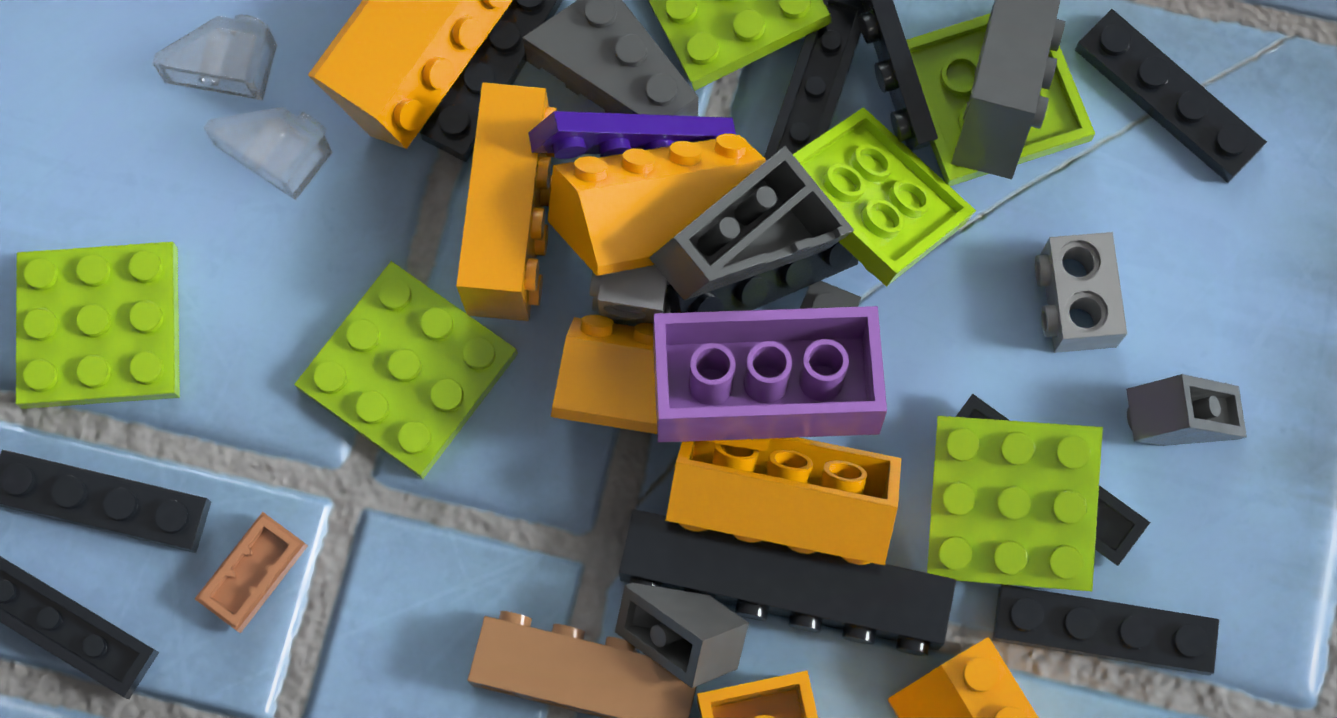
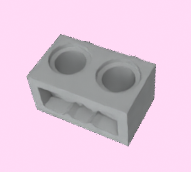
[1035,232,1127,353]
[590,265,670,326]

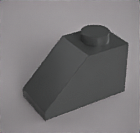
[1126,374,1247,446]
[615,583,749,688]

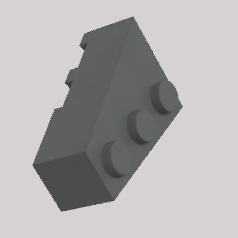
[523,0,699,116]
[951,0,1066,179]
[649,146,855,300]

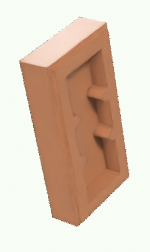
[195,512,308,633]

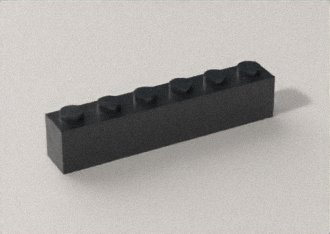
[619,509,957,656]

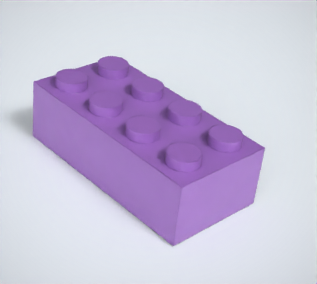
[653,306,887,442]

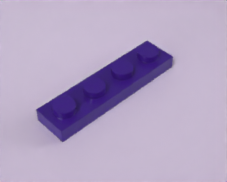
[528,111,736,159]

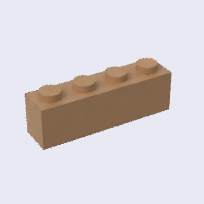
[467,611,697,718]

